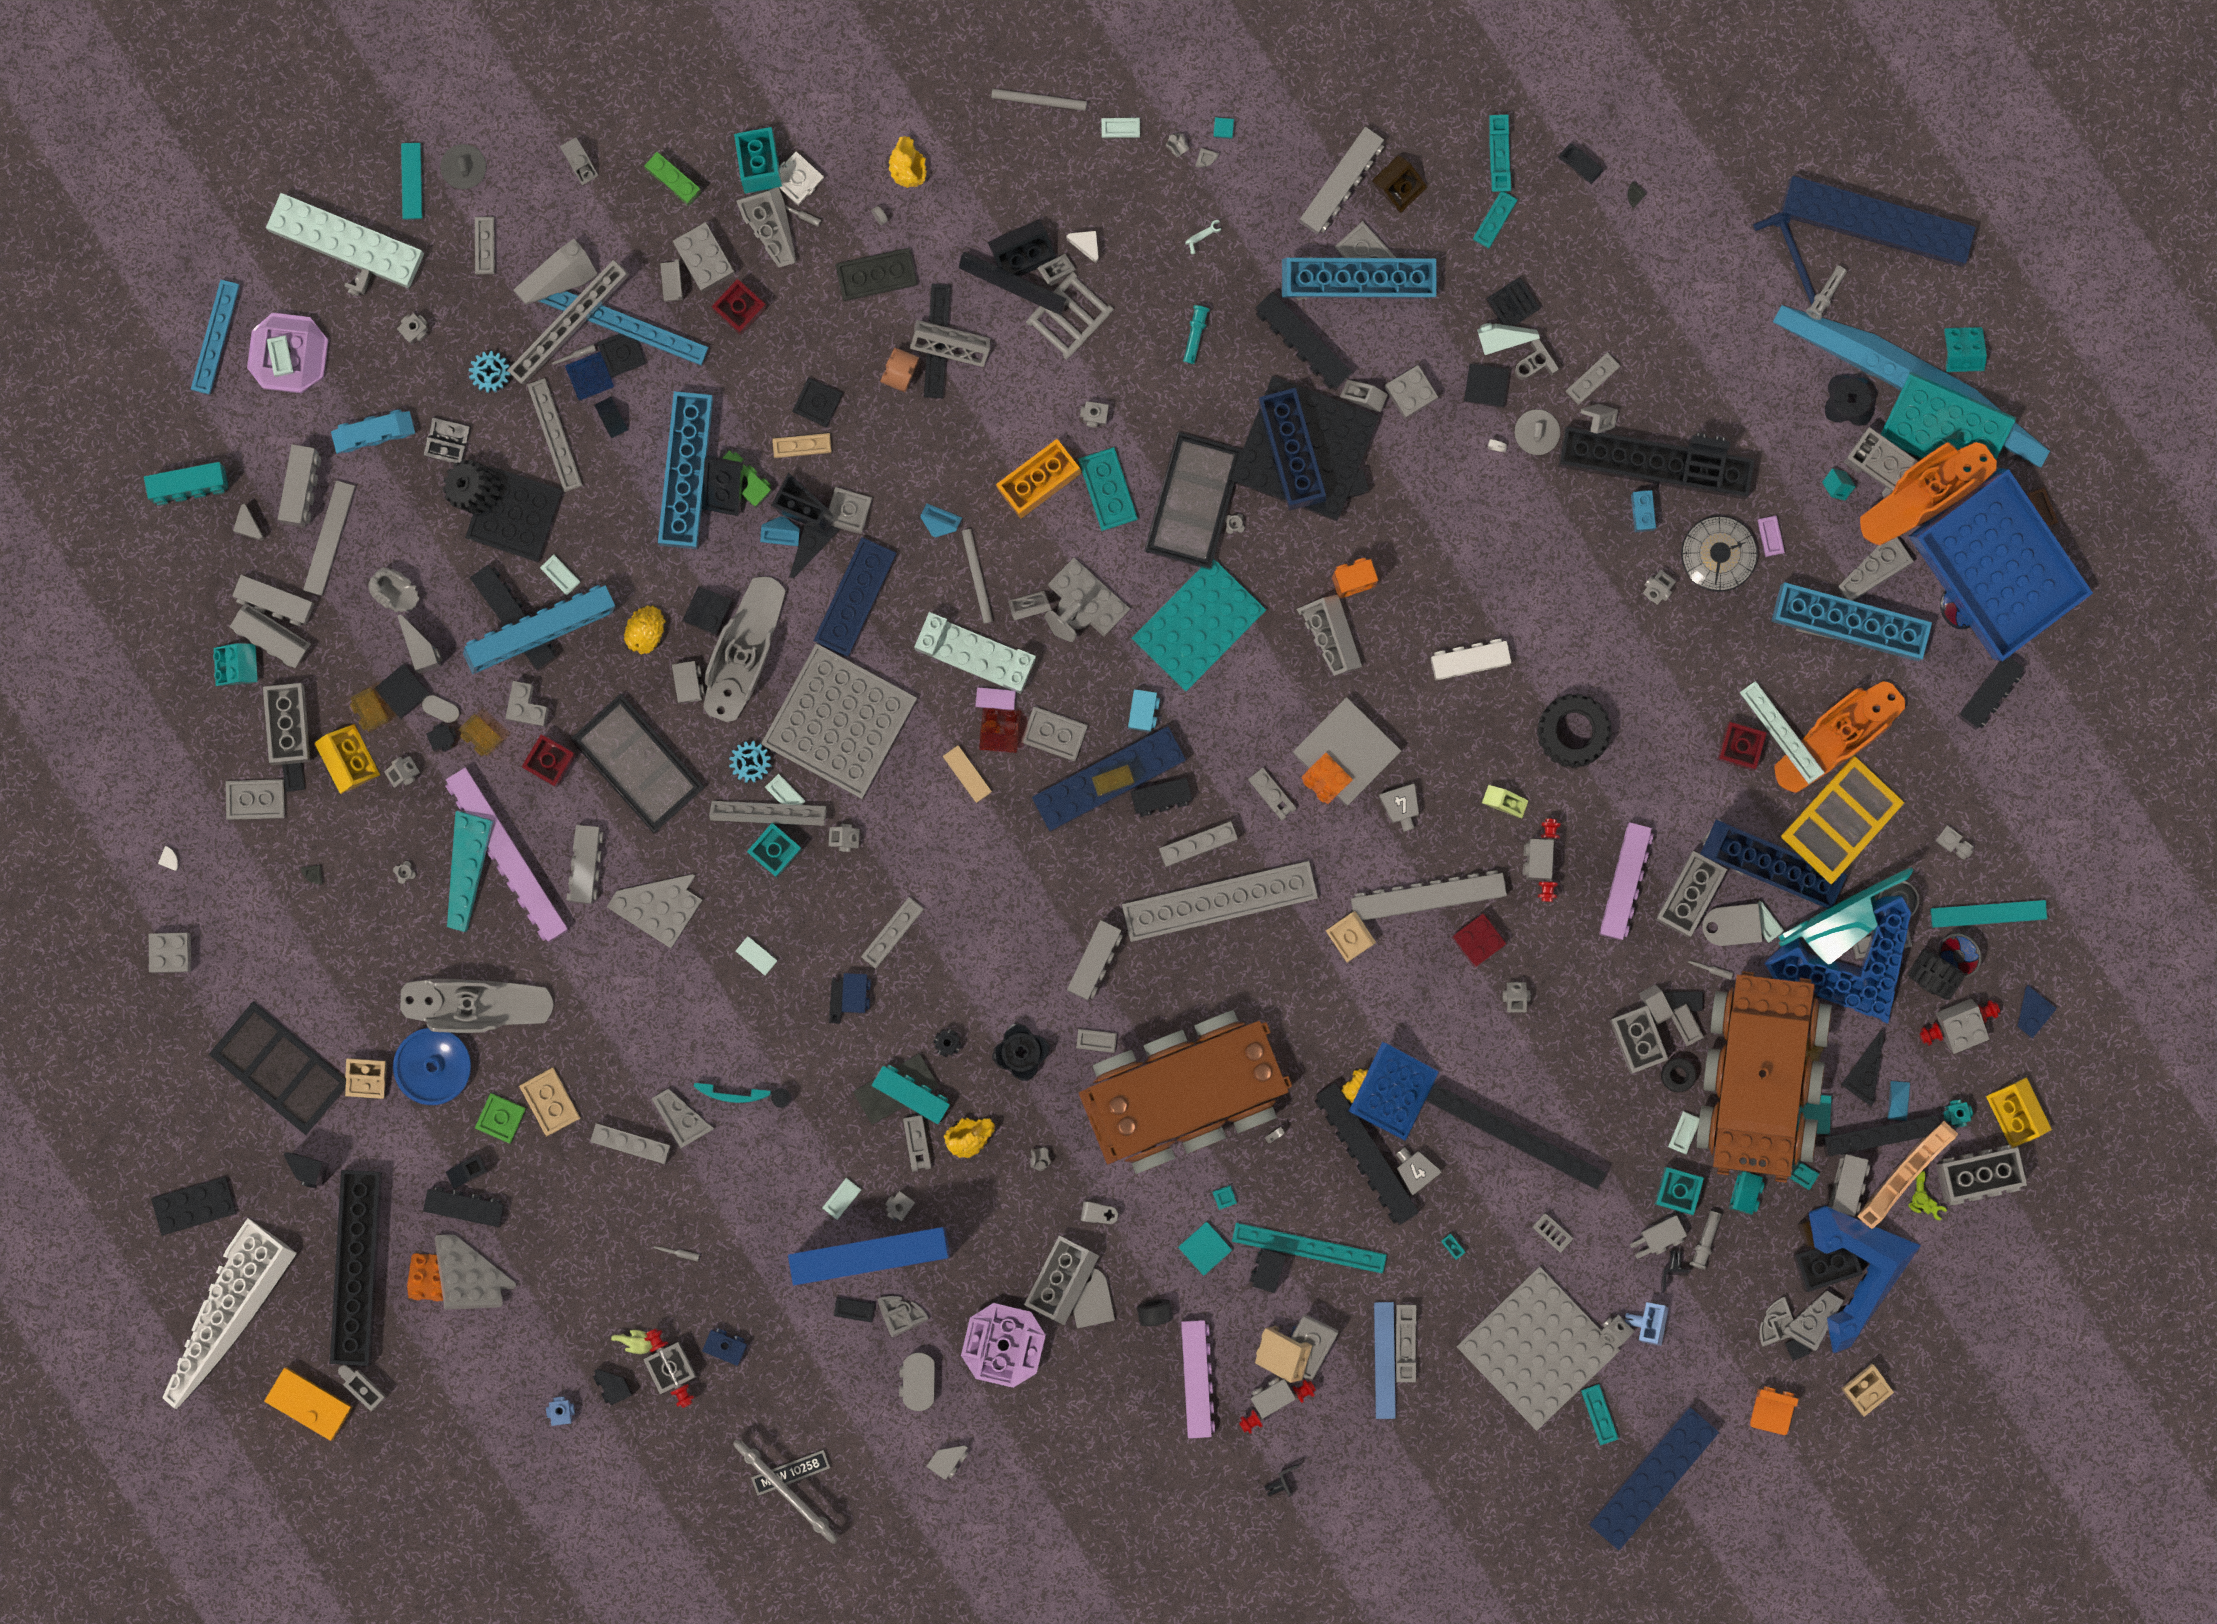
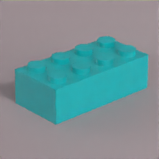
[144,462,229,506]

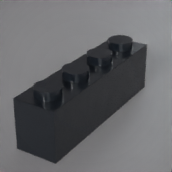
[1957,657,2025,730]
[423,1186,505,1227]

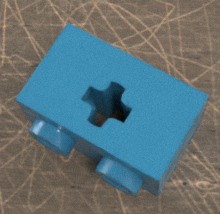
[1631,490,1656,533]

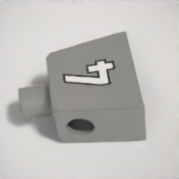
[1379,784,1419,832]
[1396,1147,1441,1195]

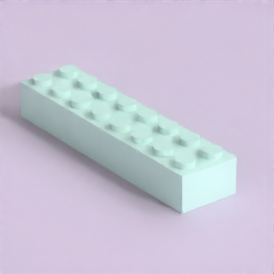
[266,193,424,289]

